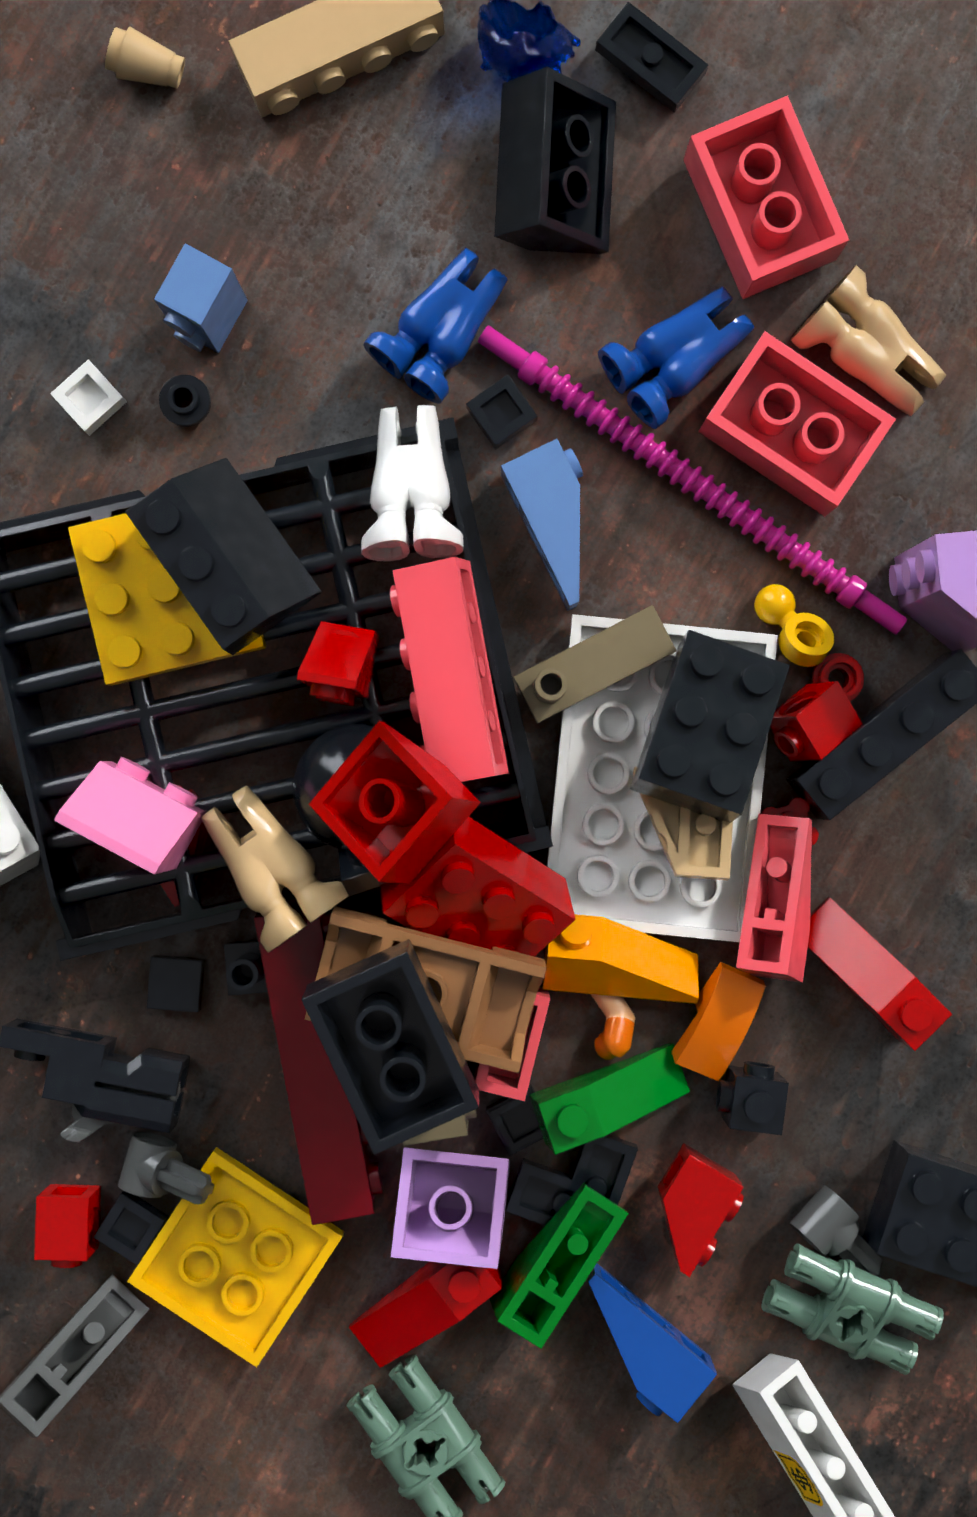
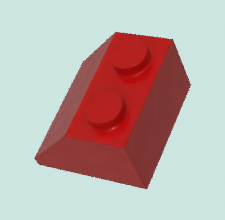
[309,721,481,884]

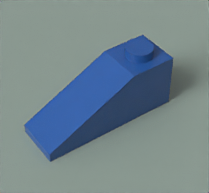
[588,1263,717,1423]

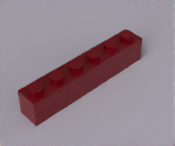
[254,902,383,1225]

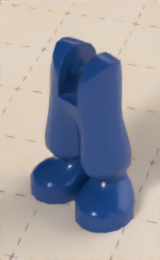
[363,248,508,404]
[598,286,754,429]

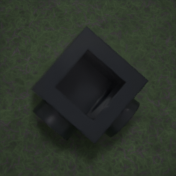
[716,1061,789,1136]

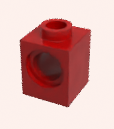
[770,681,863,761]
[34,1184,101,1268]

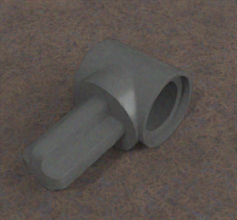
[118,1132,214,1205]
[789,1185,883,1276]

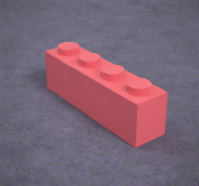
[390,557,509,782]

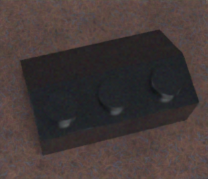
[494,66,616,254]
[125,458,322,655]

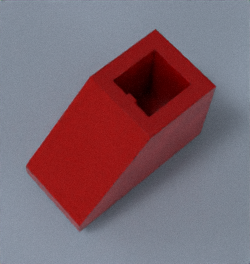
[657,1143,744,1277]

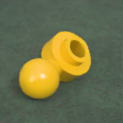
[754,584,834,667]

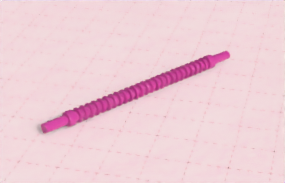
[478,325,908,635]

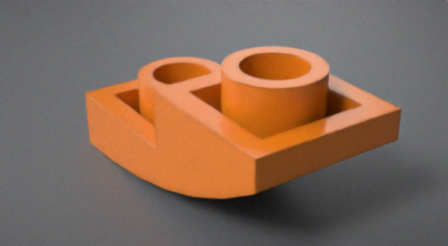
[671,962,766,1082]

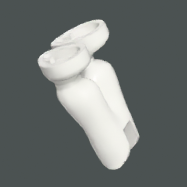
[361,405,464,561]

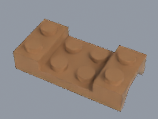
[304,906,547,1073]

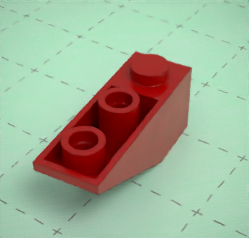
[297,621,379,706]

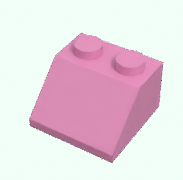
[54,757,206,875]

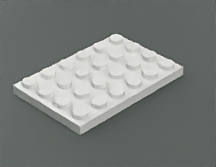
[547,614,778,942]

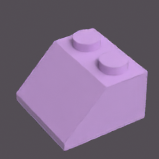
[391,1148,510,1269]

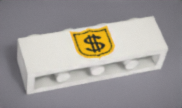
[732,1353,895,1517]

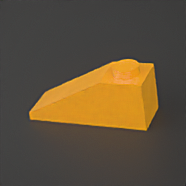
[542,914,699,1004]

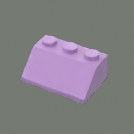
[889,530,977,652]

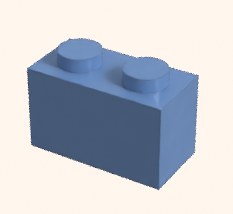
[154,243,248,353]

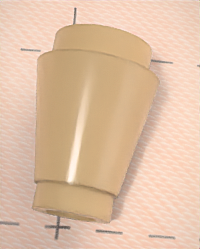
[105,26,185,89]

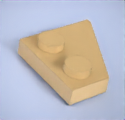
[633,767,733,881]

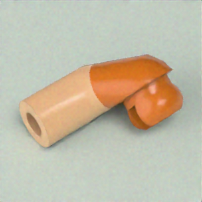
[591,994,635,1060]

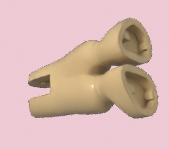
[790,265,946,416]
[201,785,349,953]

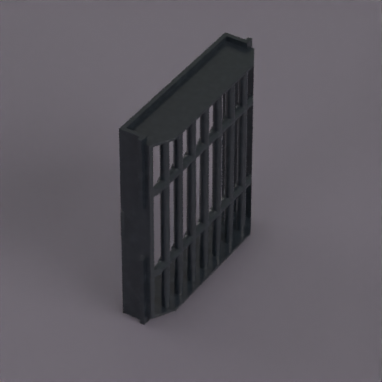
[0,417,553,961]

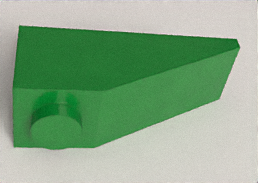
[529,1043,690,1155]
[490,1183,629,1349]

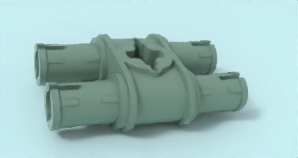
[761,1243,944,1375]
[346,1354,506,1517]

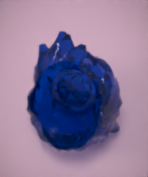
[477,0,581,81]

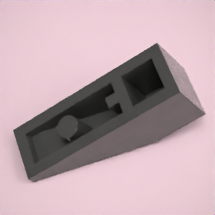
[0,1274,149,1438]

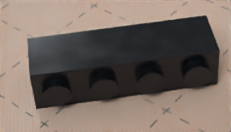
[786,649,977,820]

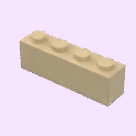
[228,0,445,118]

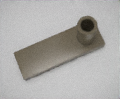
[513,605,677,724]

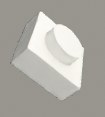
[50,359,127,436]

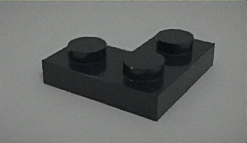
[506,1134,638,1225]

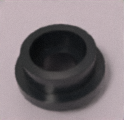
[159,375,211,427]

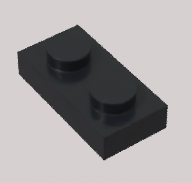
[595,2,708,113]

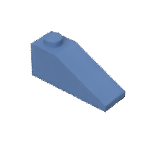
[501,439,583,611]

